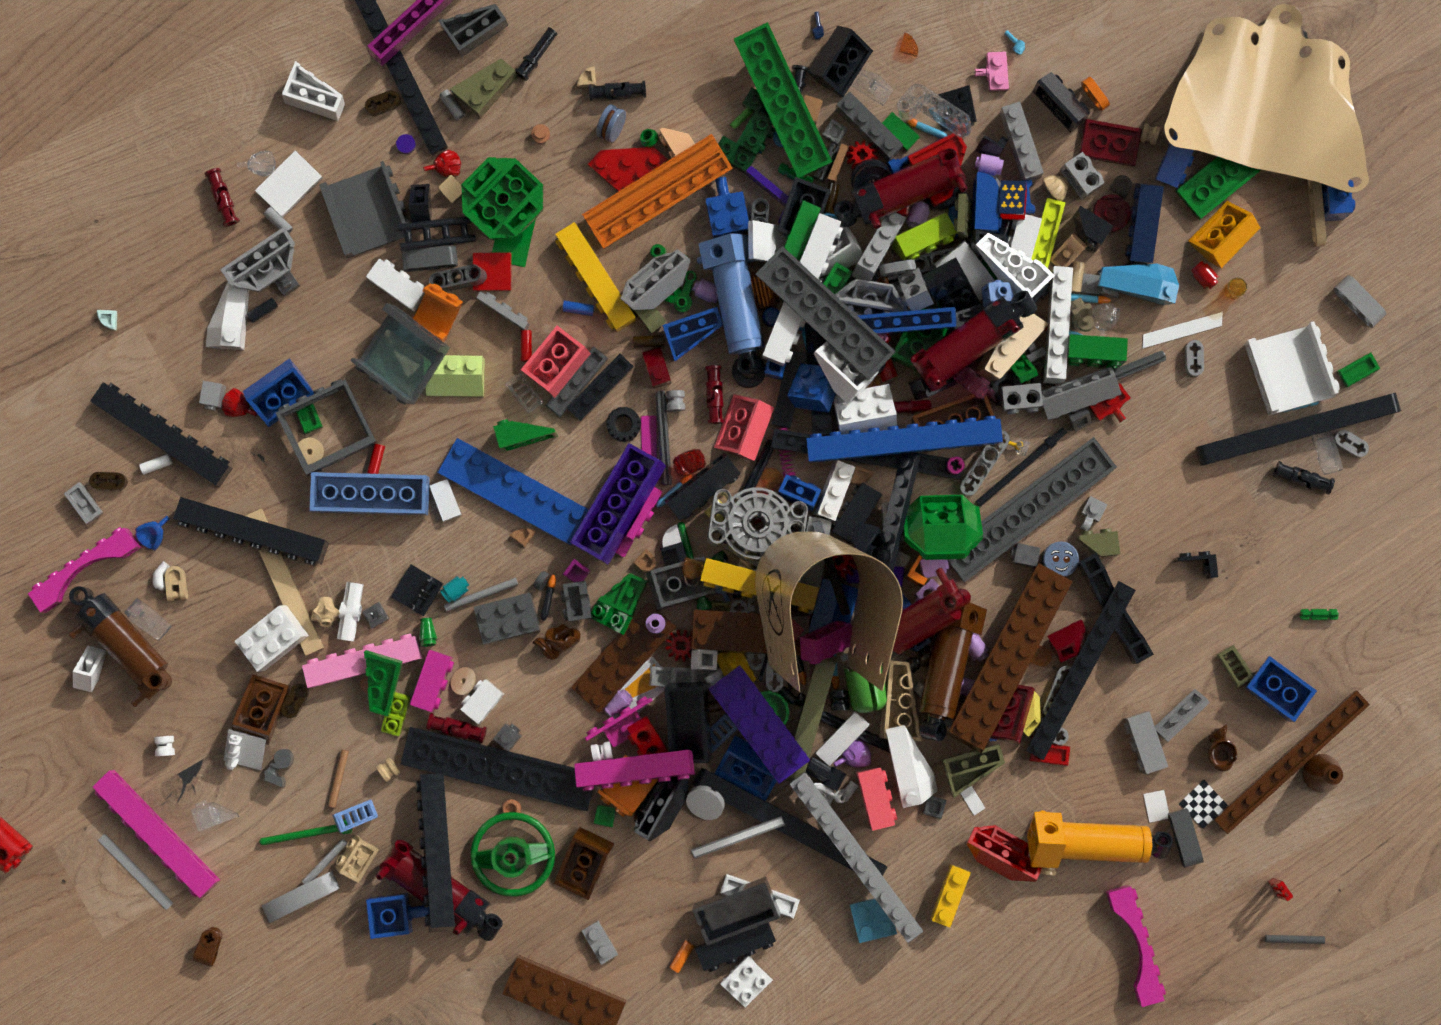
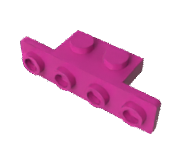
[616,487,662,557]
[585,696,653,748]

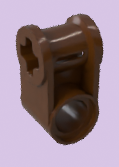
[193,927,222,967]

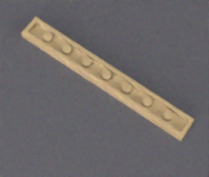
[246,509,324,656]

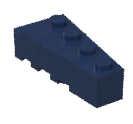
[1125,183,1164,263]

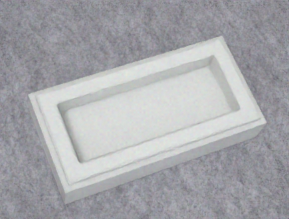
[430,479,462,522]

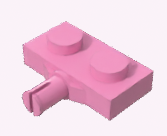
[974,52,1009,91]

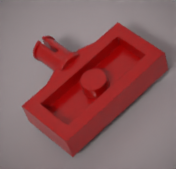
[1088,383,1131,423]

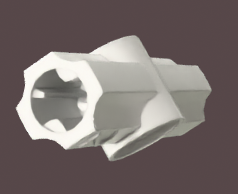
[337,582,364,641]

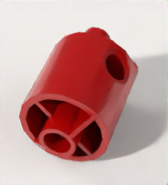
[0,817,33,874]

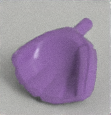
[833,739,871,768]

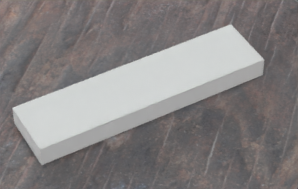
[720,874,800,919]

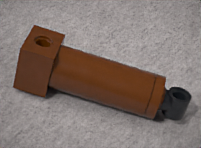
[918,603,987,741]

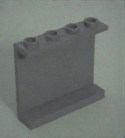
[319,161,411,258]

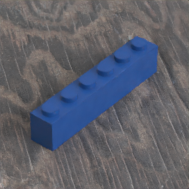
[857,307,957,335]

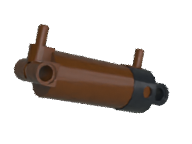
[69,586,172,707]

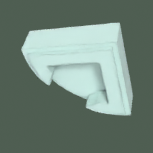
[97,310,117,330]

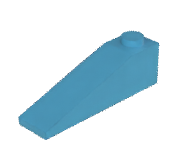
[1098,264,1179,305]

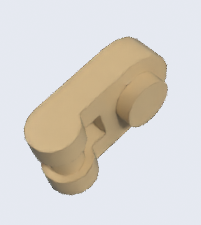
[165,566,188,601]

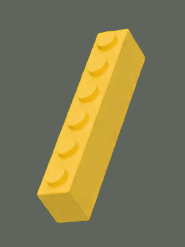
[555,222,636,332]
[700,558,819,613]

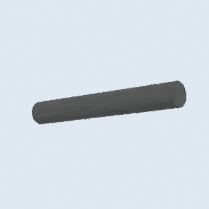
[1265,935,1325,944]

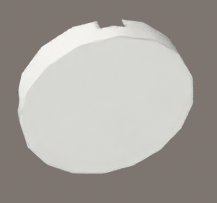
[686,785,725,820]

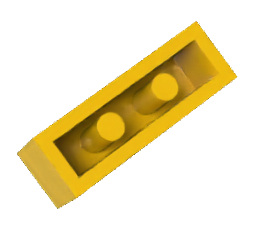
[930,864,971,928]

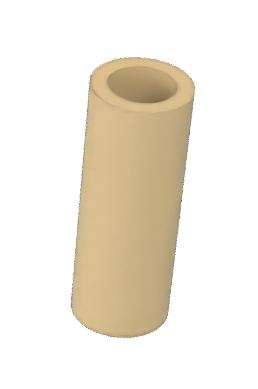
[1071,261,1085,294]

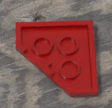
[907,131,967,207]
[588,147,668,191]

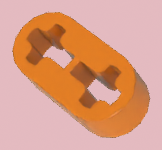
[1081,76,1110,111]

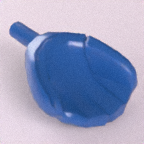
[135,516,170,550]

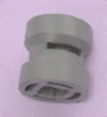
[666,390,685,412]

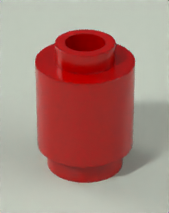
[1191,261,1219,289]

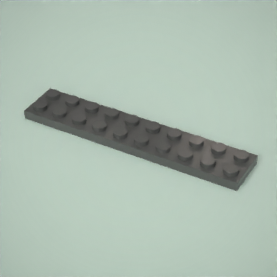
[947,437,1117,582]

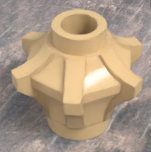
[311,597,340,627]

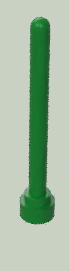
[677,522,712,610]
[259,819,352,845]

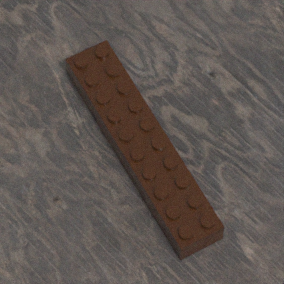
[946,563,1073,753]

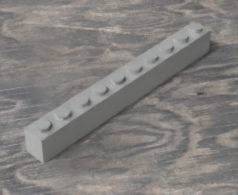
[789,772,923,943]

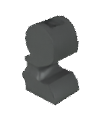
[264,749,294,787]

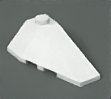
[886,725,938,808]

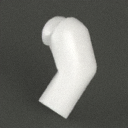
[153,561,170,591]
[834,781,858,803]

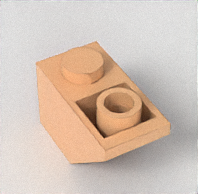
[659,128,695,158]

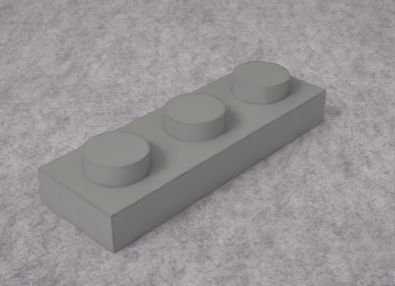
[476,291,530,330]
[1155,689,1210,742]

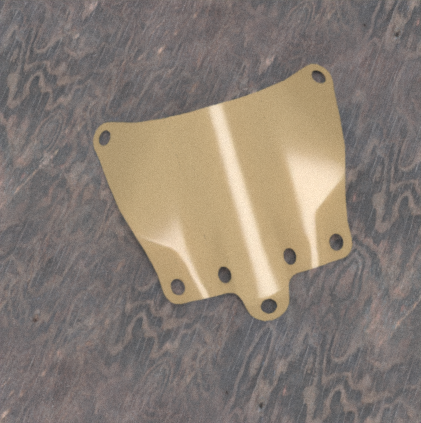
[1164,4,1369,193]

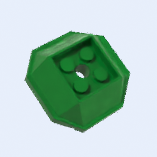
[461,157,544,240]
[903,495,983,560]

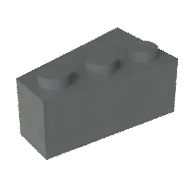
[438,4,508,57]

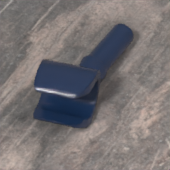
[812,11,824,39]

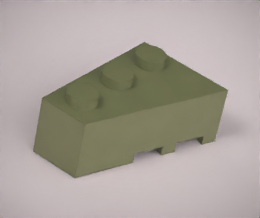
[450,59,518,119]
[941,744,1005,797]

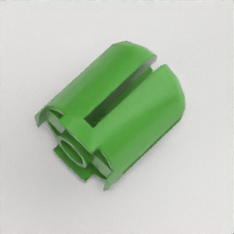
[844,666,887,713]

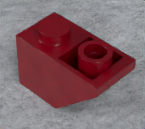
[1047,619,1087,663]

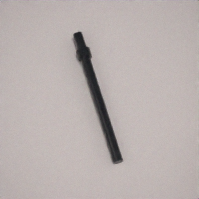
[975,427,1067,507]

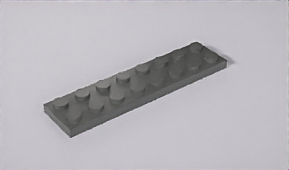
[756,246,896,380]

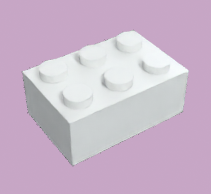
[833,384,897,435]
[235,605,309,672]

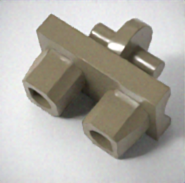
[1070,298,1094,332]

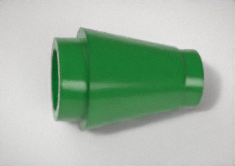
[419,618,438,647]

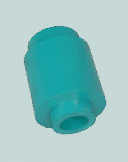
[440,575,469,603]

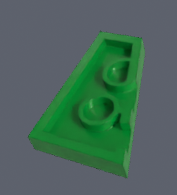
[364,650,403,717]

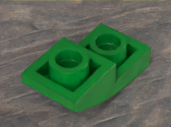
[591,600,632,635]

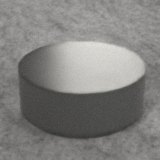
[534,571,550,591]

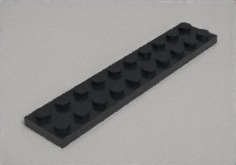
[400,727,593,811]

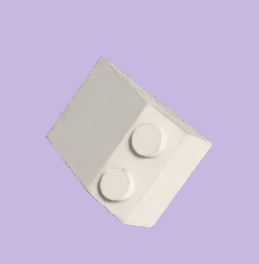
[814,342,878,404]

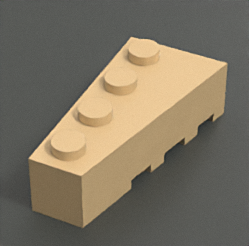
[975,314,1049,382]
[879,661,922,742]

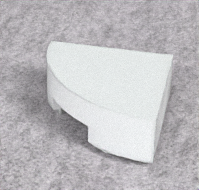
[662,524,681,547]

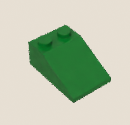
[493,419,558,452]

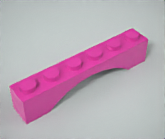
[28,527,141,613]
[1106,885,1166,1007]

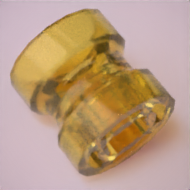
[1224,278,1247,300]

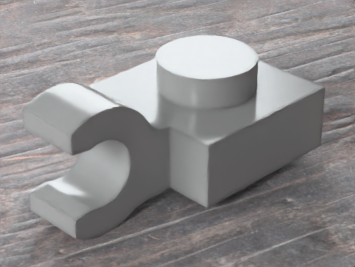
[1080,496,1107,531]

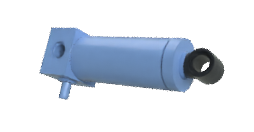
[697,233,764,374]

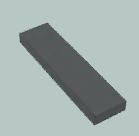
[545,346,608,418]

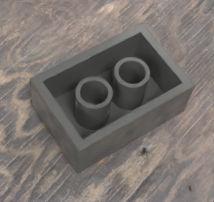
[474,593,541,645]

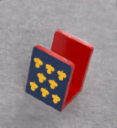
[999,180,1027,220]

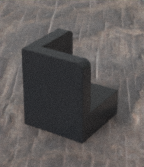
[975,136,1009,157]
[660,542,687,566]

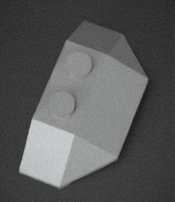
[220,227,295,292]
[621,249,690,310]
[835,279,908,315]

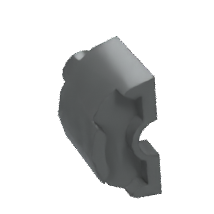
[560,581,592,622]

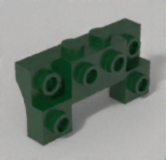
[718,87,776,174]

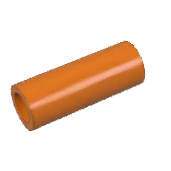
[669,940,695,973]

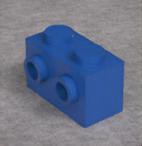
[778,474,821,512]

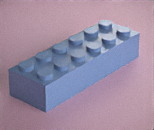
[310,472,430,516]

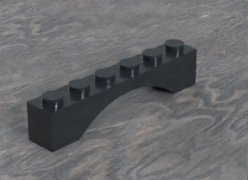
[1078,553,1154,664]

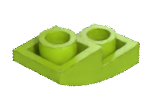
[381,692,411,736]

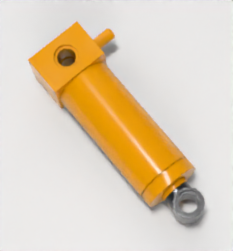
[1027,810,1173,868]

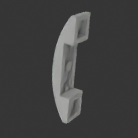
[262,871,340,923]

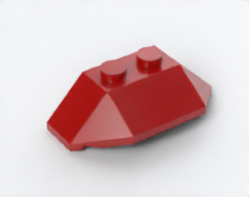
[967,825,1042,882]

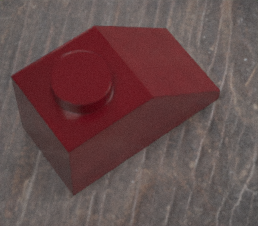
[642,347,672,389]

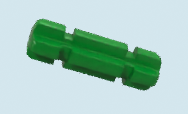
[778,163,814,183]
[1300,609,1339,620]

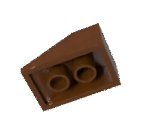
[232,674,289,745]
[554,827,615,900]

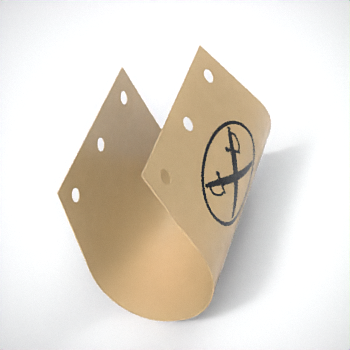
[755,532,903,692]

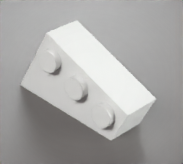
[282,61,345,121]

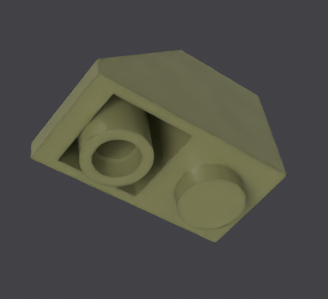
[1076,528,1120,557]

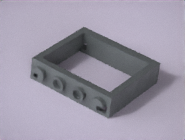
[276,379,377,476]

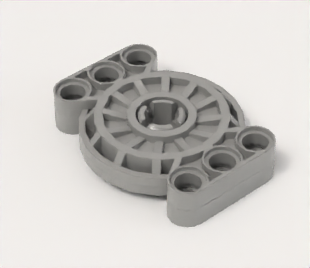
[707,487,808,561]

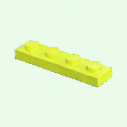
[1031,198,1066,269]

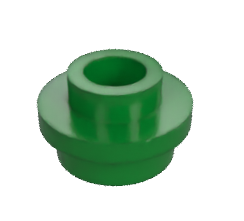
[640,129,658,147]

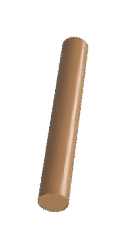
[328,749,349,808]

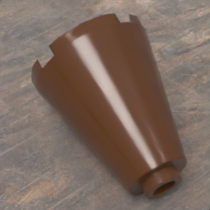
[1302,754,1343,793]

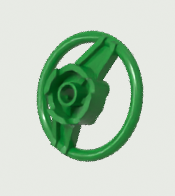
[470,812,555,897]

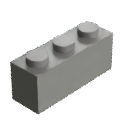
[1123,711,1168,774]

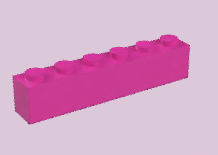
[574,750,695,791]

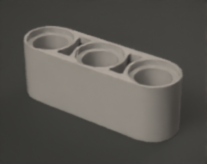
[1333,275,1387,328]

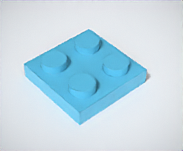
[850,898,897,943]

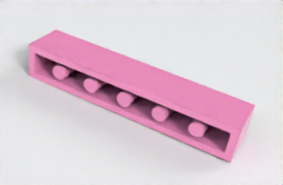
[302,634,423,688]

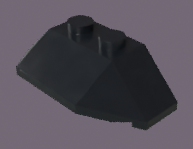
[634,777,688,841]

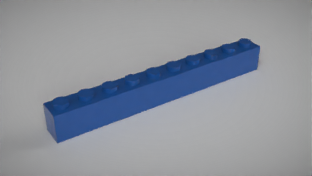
[807,416,1003,463]

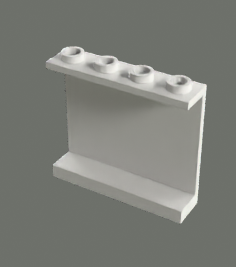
[1245,321,1340,416]

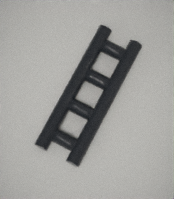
[397,216,476,251]

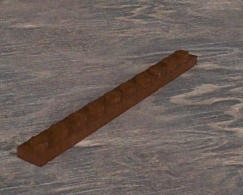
[1213,690,1370,834]

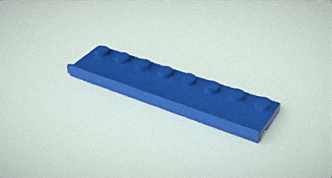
[437,438,589,546]

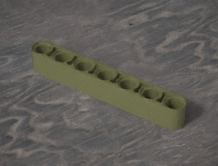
[785,656,838,782]

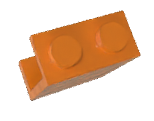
[412,283,463,342]
[904,553,927,587]
[597,755,658,817]

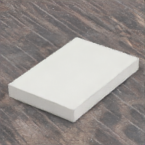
[255,151,323,217]
[748,220,787,262]
[934,241,995,301]

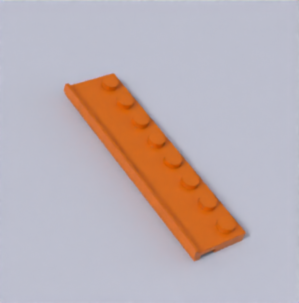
[582,133,733,249]

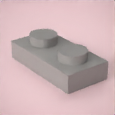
[64,482,103,524]
[582,920,618,965]

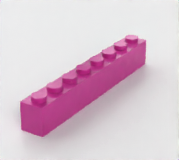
[93,770,220,898]

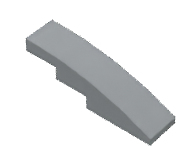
[649,666,724,689]

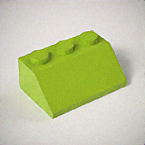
[892,212,957,261]

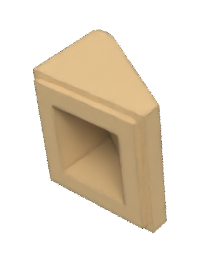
[438,175,462,204]

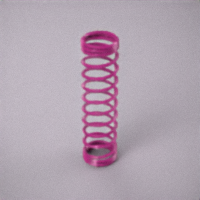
[778,428,795,478]

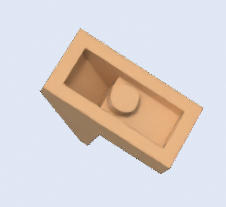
[1050,233,1087,267]

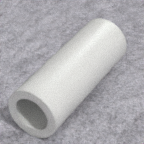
[139,454,173,475]

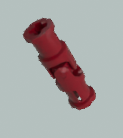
[204,168,240,227]
[705,365,724,424]
[426,713,487,743]

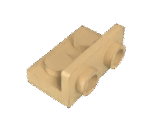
[335,834,379,883]

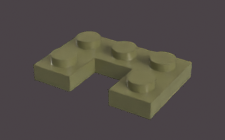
[954,194,972,244]

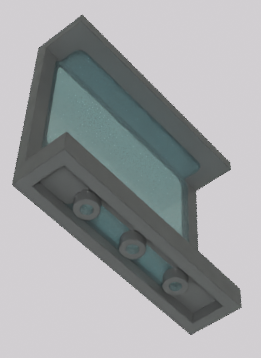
[350,303,450,405]

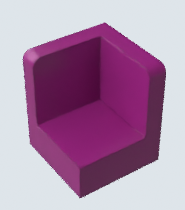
[563,559,591,583]

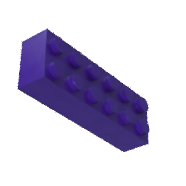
[570,443,666,565]
[708,665,810,784]

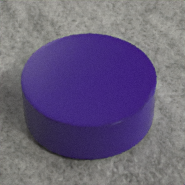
[396,134,416,154]

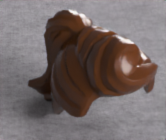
[532,624,581,660]
[1208,725,1238,771]

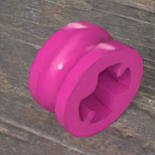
[946,456,965,474]

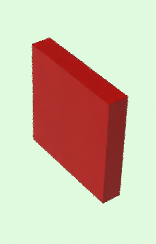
[473,252,512,291]

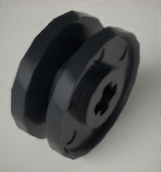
[850,159,891,189]

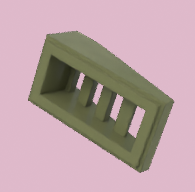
[1217,645,1254,689]

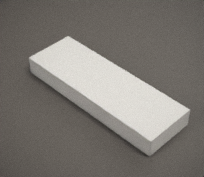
[816,711,869,766]

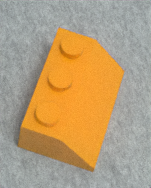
[1188,201,1261,268]

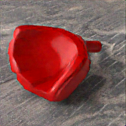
[423,150,461,177]
[222,388,257,417]

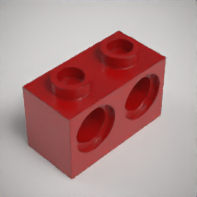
[627,716,668,756]

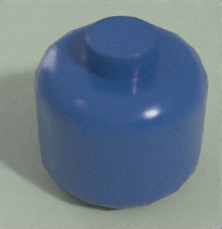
[762,307,780,327]

